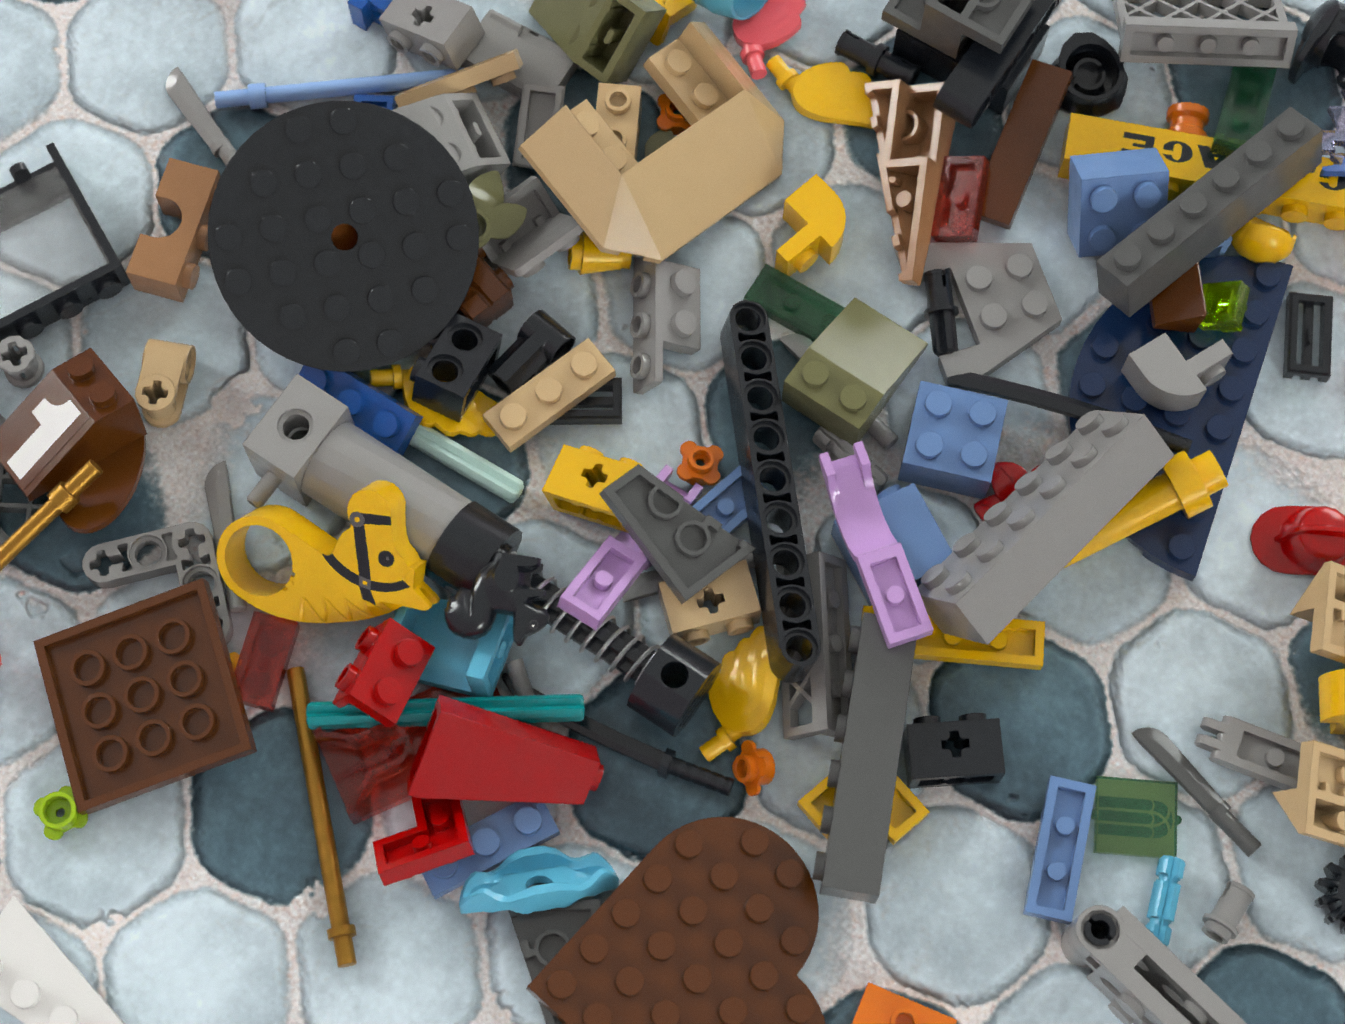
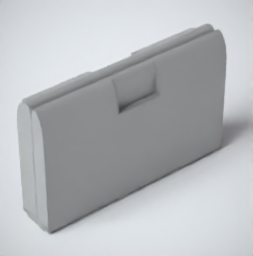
[461,9,579,98]

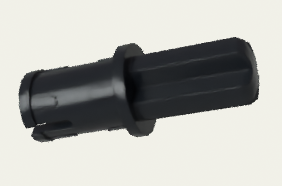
[923,269,959,357]

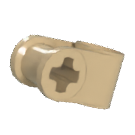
[135,338,196,428]

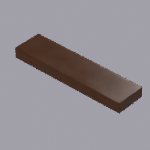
[969,59,1073,230]

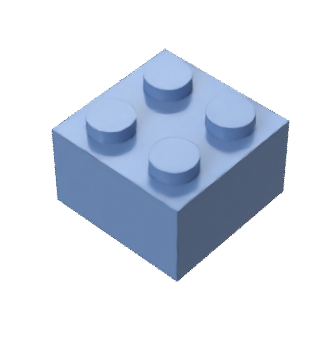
[1067,147,1169,258]
[897,381,1008,499]

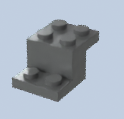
[881,0,1035,59]

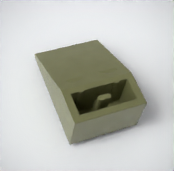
[528,0,667,84]

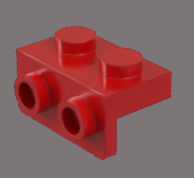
[332,618,436,728]

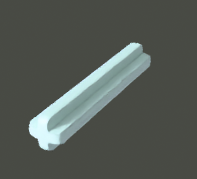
[409,424,524,503]

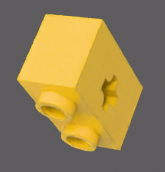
[542,444,644,533]

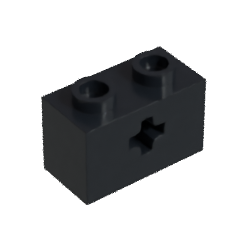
[902,713,1005,789]

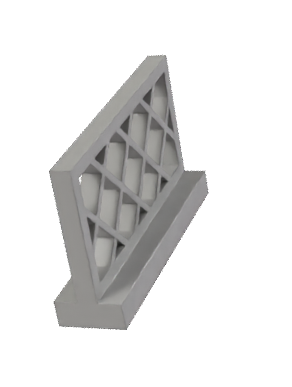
[1112,0,1298,68]

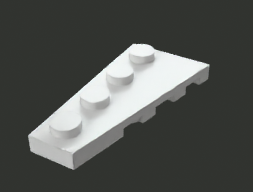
[0,896,125,1024]

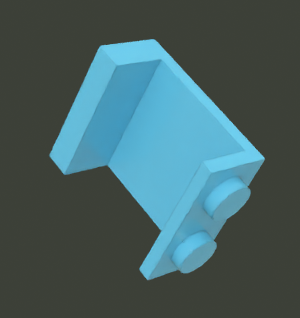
[393,599,514,697]

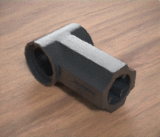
[487,310,576,395]

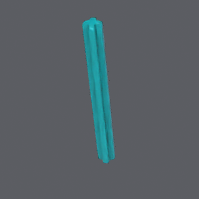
[306,694,585,730]

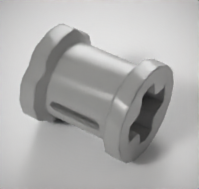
[0,335,45,388]

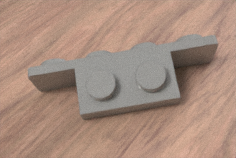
[630,254,701,395]

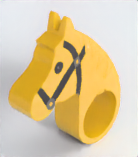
[216,480,440,623]

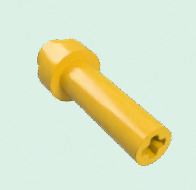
[1064,450,1229,568]

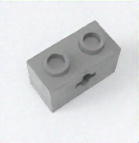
[379,0,485,71]

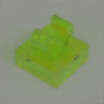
[1199,280,1250,333]

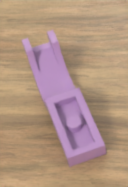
[818,441,934,649]
[557,465,704,630]

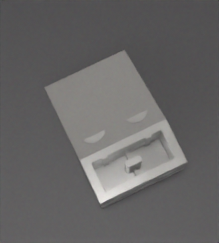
[392,93,511,186]

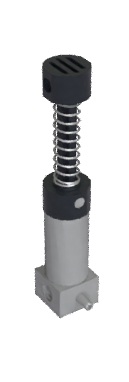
[242,374,722,737]

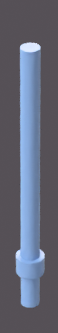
[214,67,466,110]

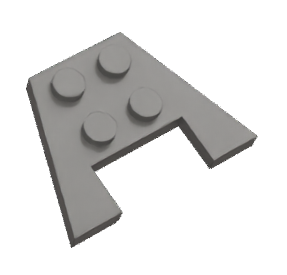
[894,242,1062,391]

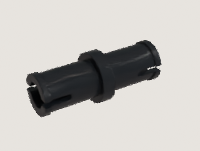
[835,29,921,85]

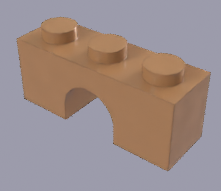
[126,158,221,303]

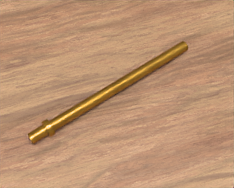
[286,667,357,968]

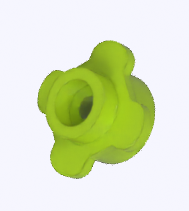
[33,786,88,841]

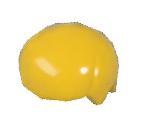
[1231,217,1297,263]

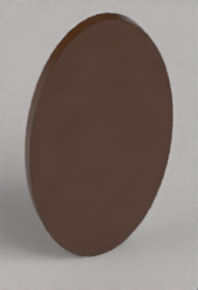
[59,435,146,534]

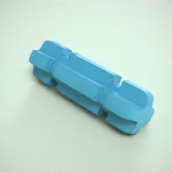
[1145,855,1185,947]

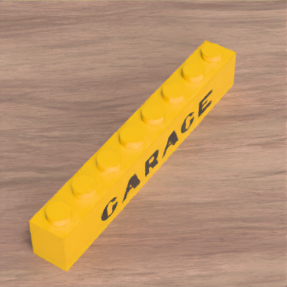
[1057,113,1345,231]

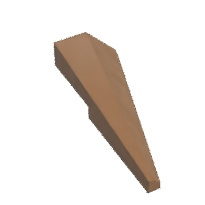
[864,79,956,286]

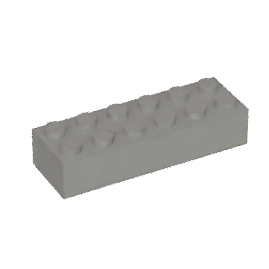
[918,410,1174,645]

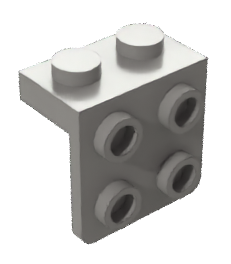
[482,175,584,278]

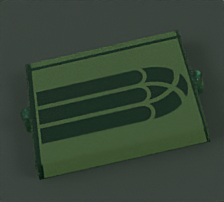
[1091,776,1182,858]

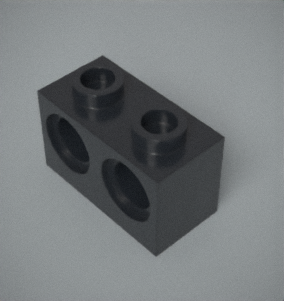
[409,313,503,422]

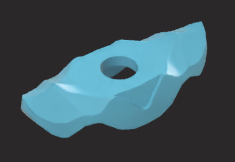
[459,846,619,914]

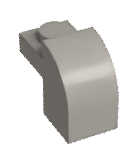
[1121,333,1233,411]

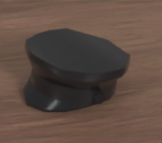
[1051,32,1128,117]

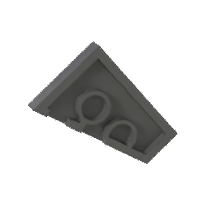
[599,464,756,604]
[508,900,600,1024]

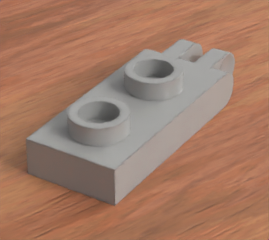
[1194,716,1301,790]

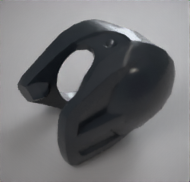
[1288,0,1345,90]

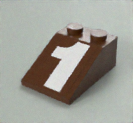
[0,348,147,502]

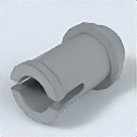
[1202,881,1255,944]

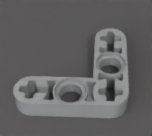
[82,522,233,644]

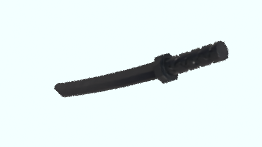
[947,373,1193,455]
[502,673,735,796]

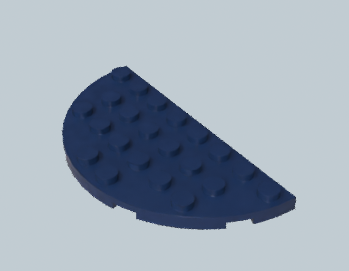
[1067,256,1293,581]

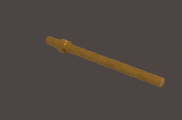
[0,459,103,571]

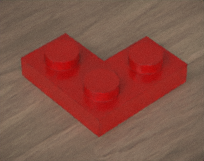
[373,796,474,886]

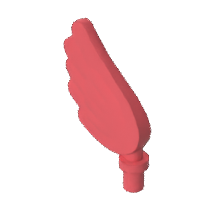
[732,0,806,80]

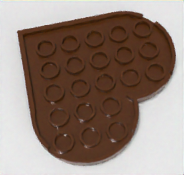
[526,817,826,1024]

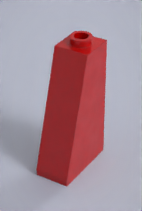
[407,694,604,805]

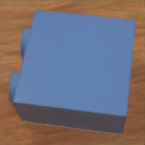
[831,483,952,606]

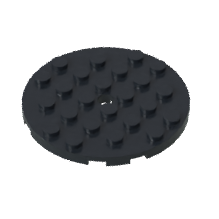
[208,101,479,372]

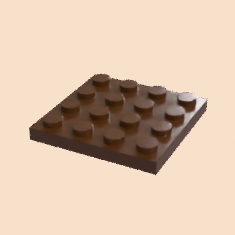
[33,578,257,815]

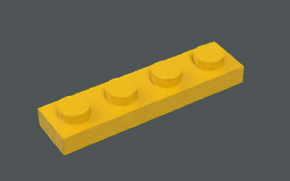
[861,605,1045,670]

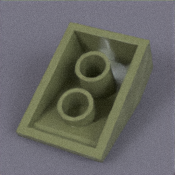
[781,297,928,445]

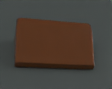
[1149,262,1207,333]

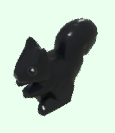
[444,552,550,646]

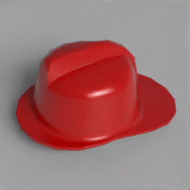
[1250,505,1345,575]

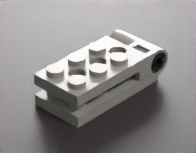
[1061,905,1247,1024]

